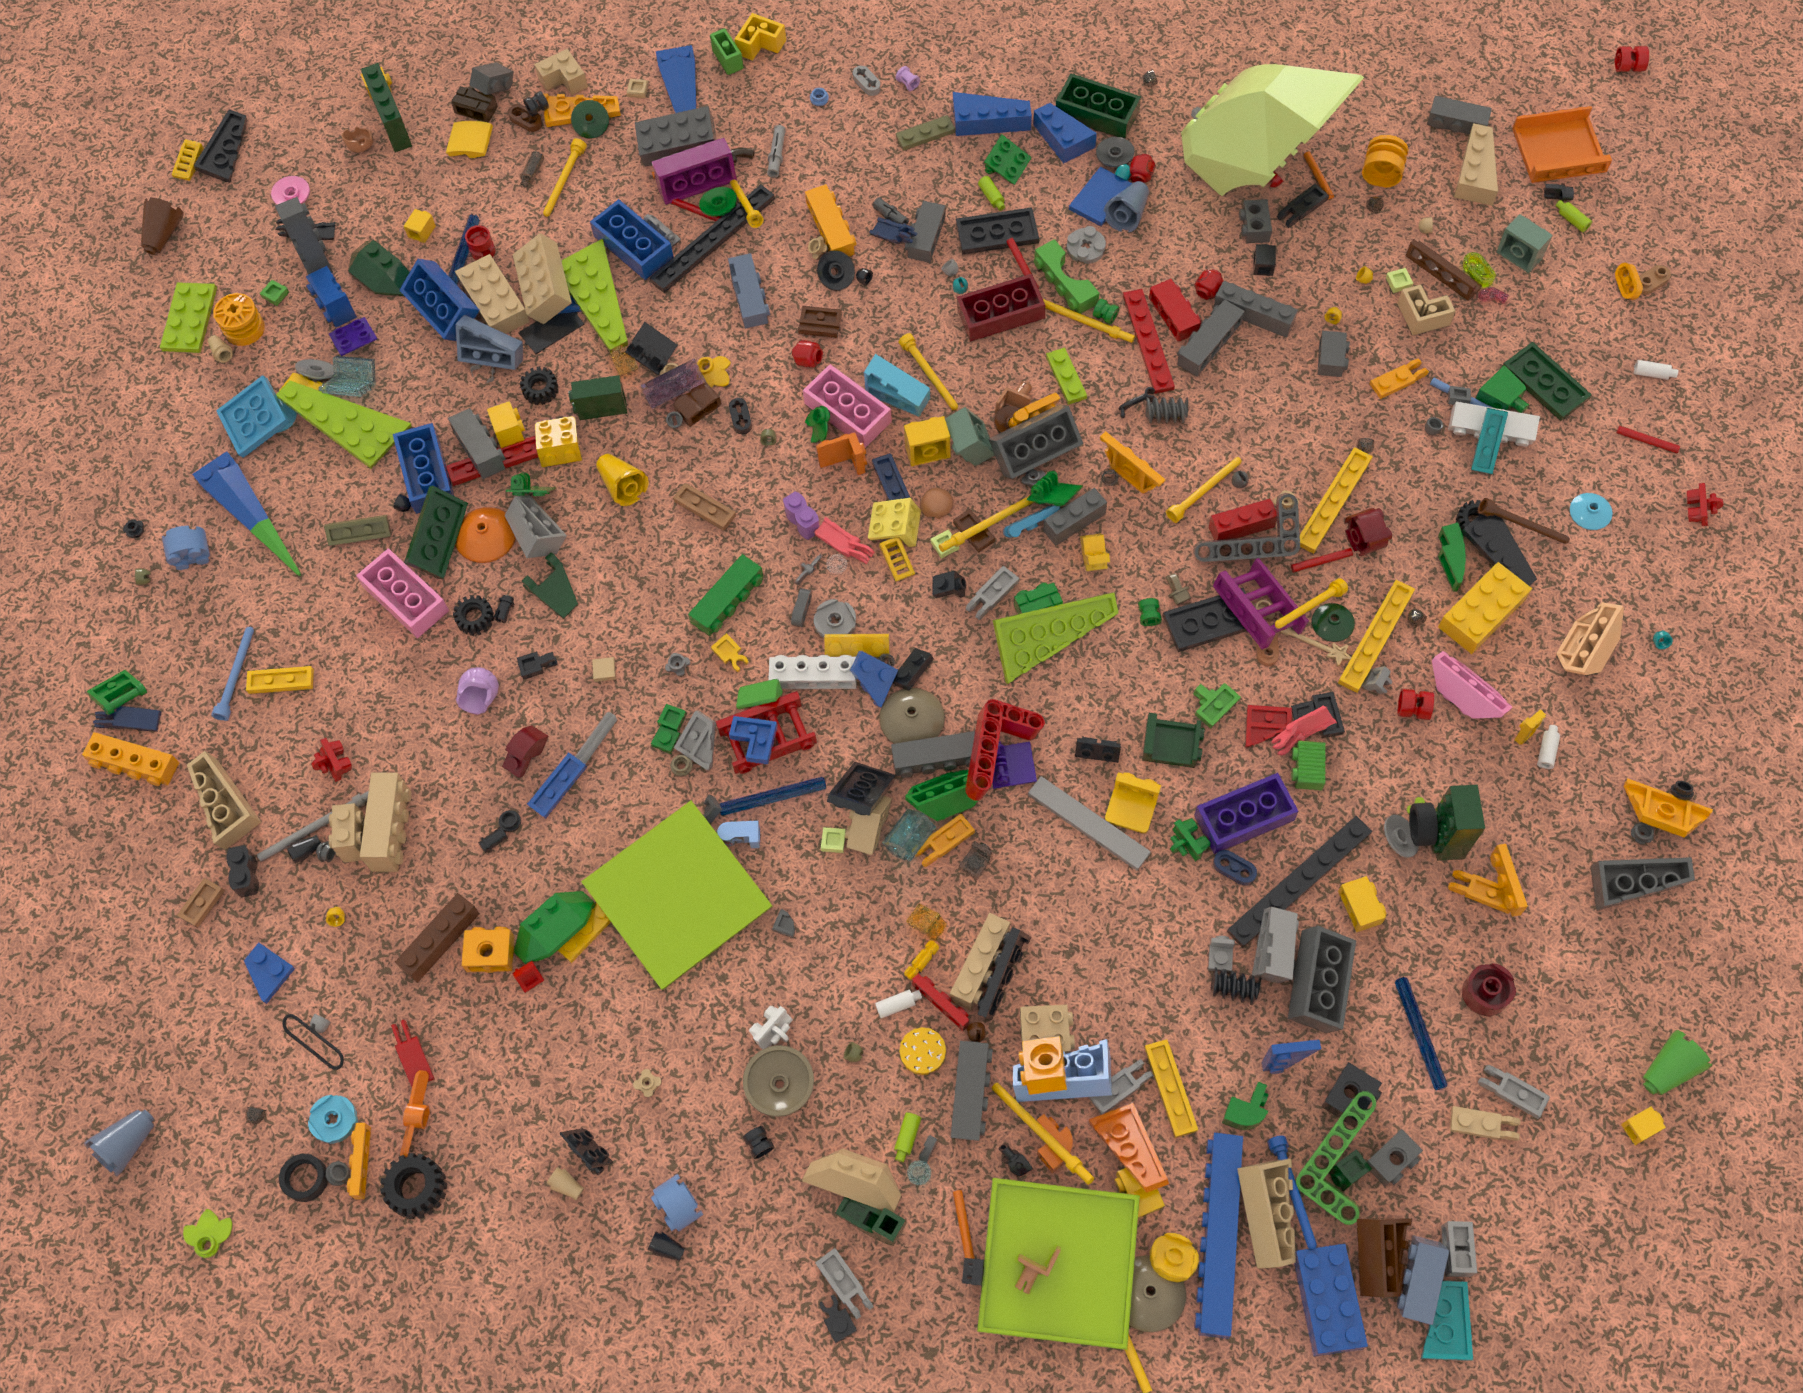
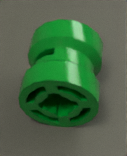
[1093,298,1120,325]
[1138,598,1162,626]

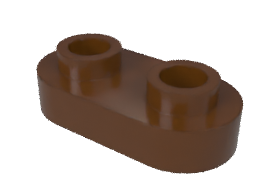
[508,104,543,132]

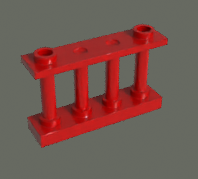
[715,691,817,774]

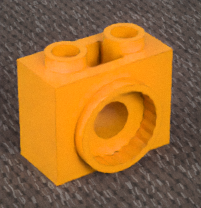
[462,927,515,973]
[1019,1036,1067,1095]

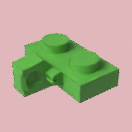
[1193,683,1241,729]

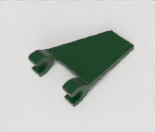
[521,552,578,619]

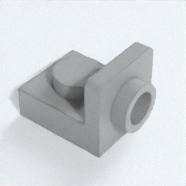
[1208,936,1235,973]

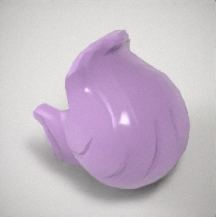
[456,667,499,715]

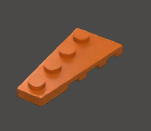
[1089,1103,1169,1193]

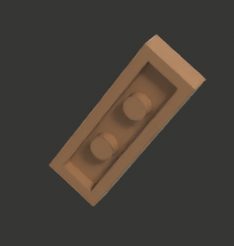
[673,483,736,531]

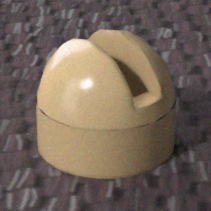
[1418,217,1433,234]

